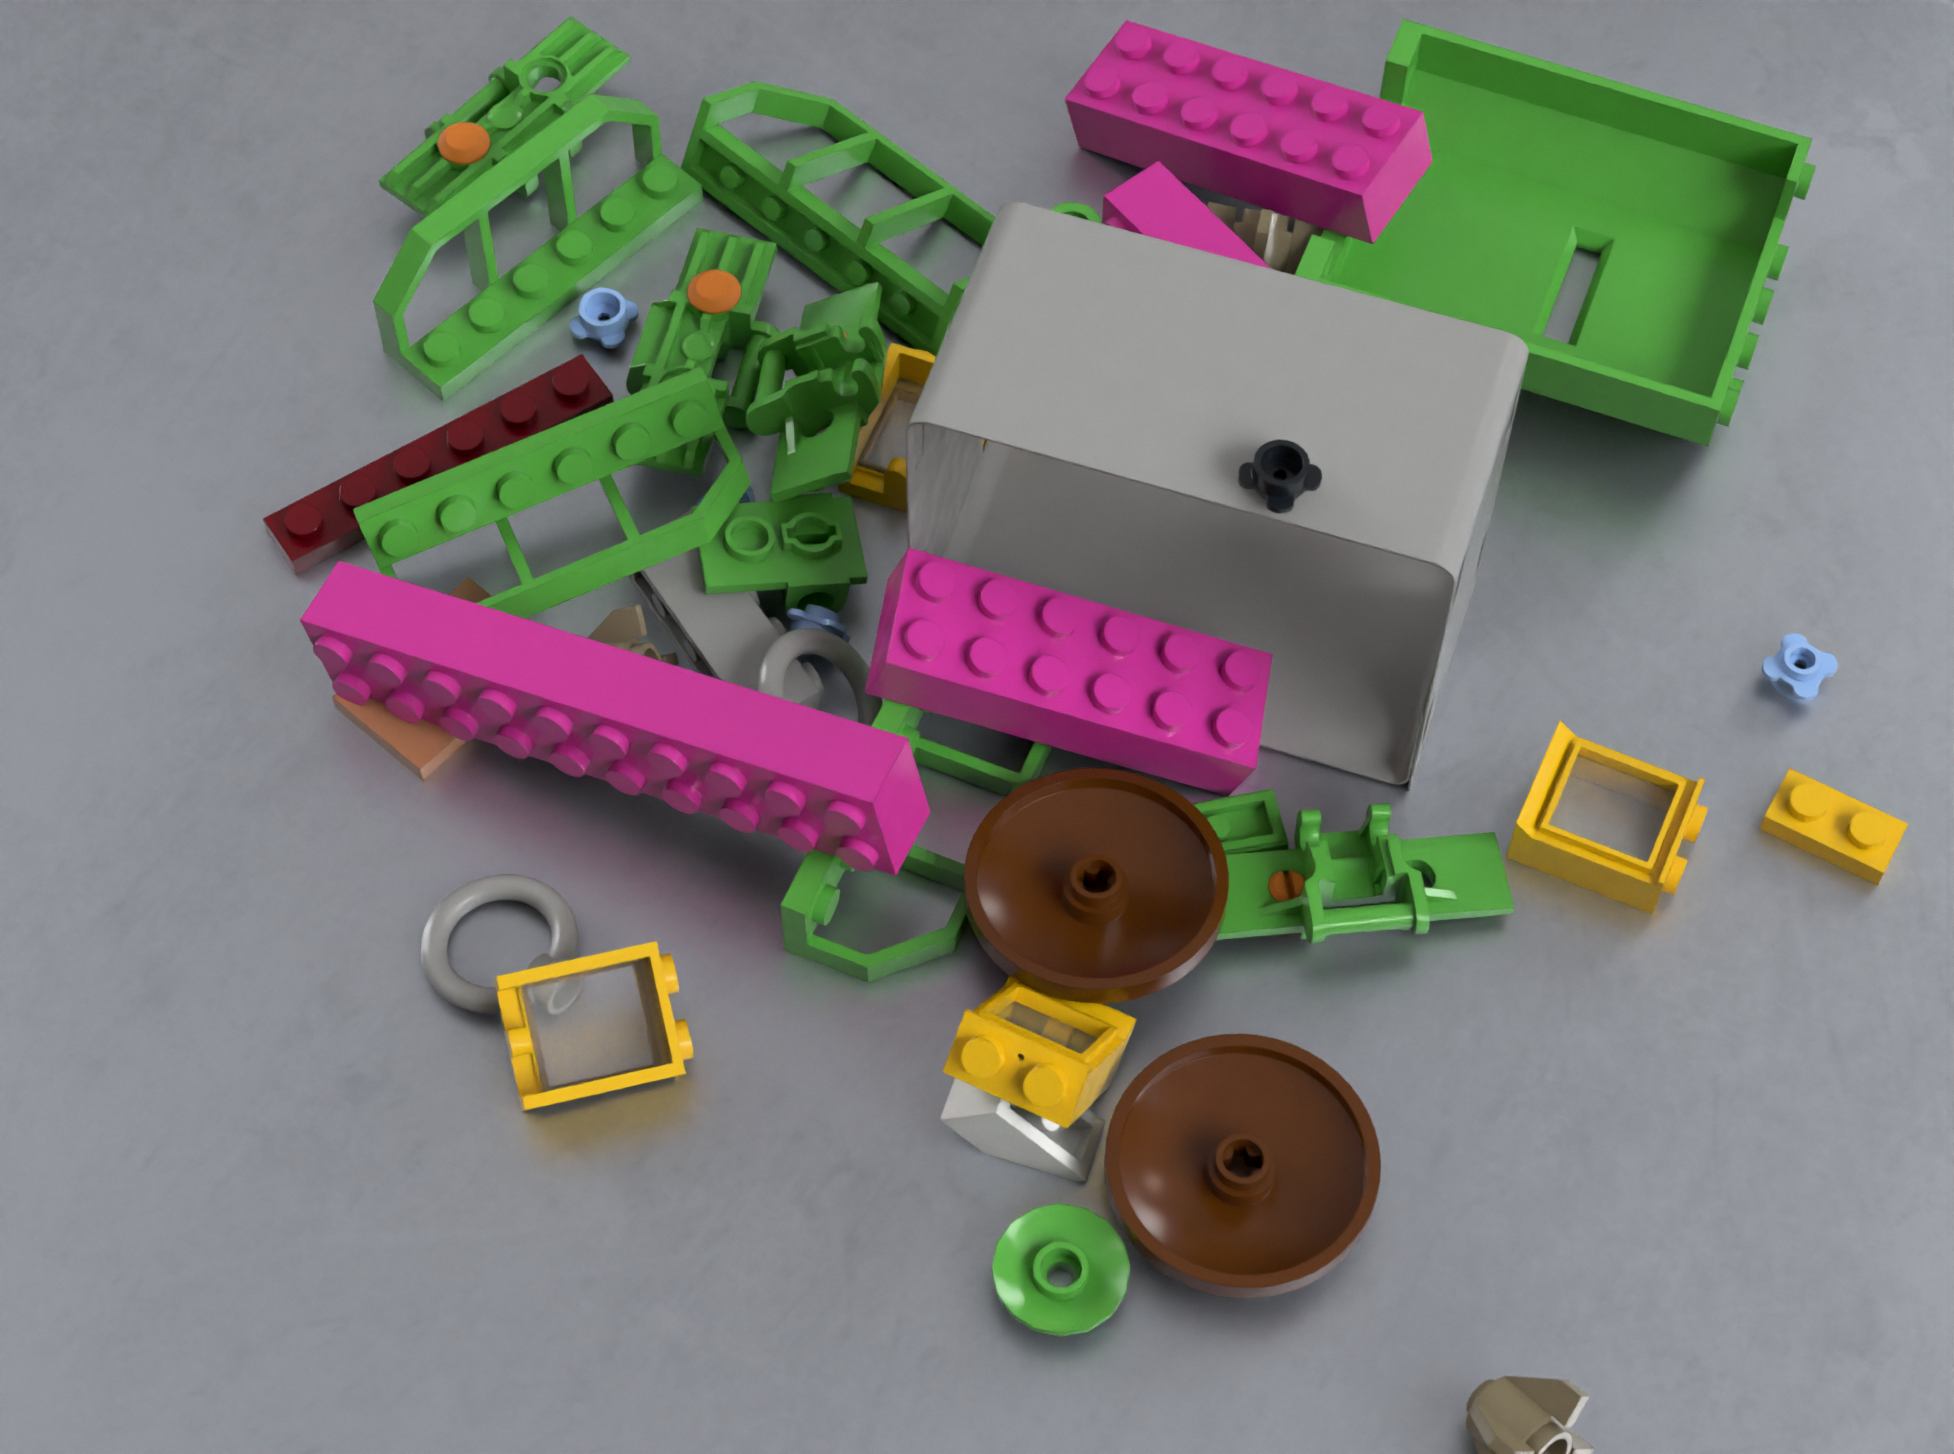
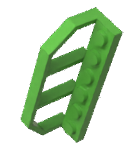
[681,81,995,356]
[373,94,703,402]
[353,367,751,619]
[780,699,1053,983]

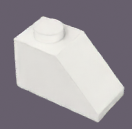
[940,1057,1106,1182]

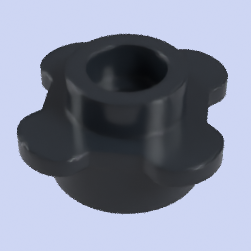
[1238,440,1322,513]

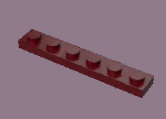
[263,354,614,575]

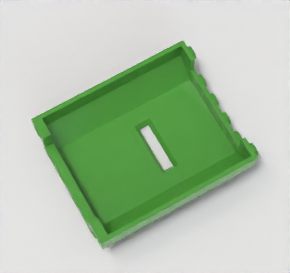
[1295,19,1816,447]

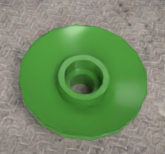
[991,1203,1130,1337]

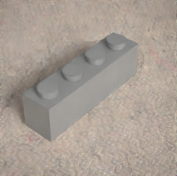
[629,511,825,711]

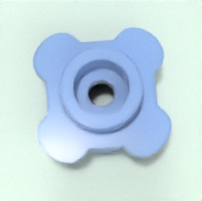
[569,288,638,349]
[787,604,850,644]
[1762,633,1838,700]

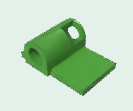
[691,493,868,613]

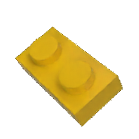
[1759,768,1908,885]

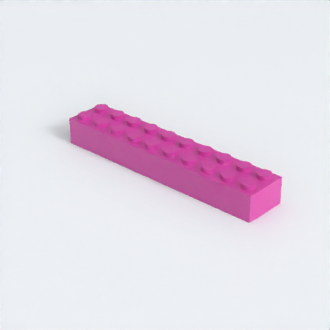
[300,561,930,876]

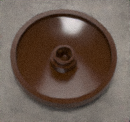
[964,768,1229,1004]
[1104,1034,1381,1298]

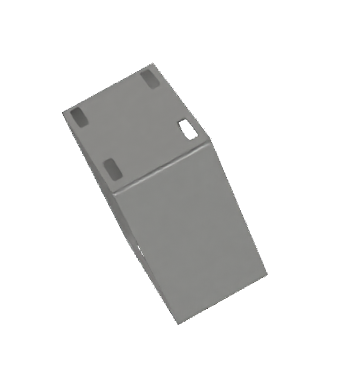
[906,201,1529,791]

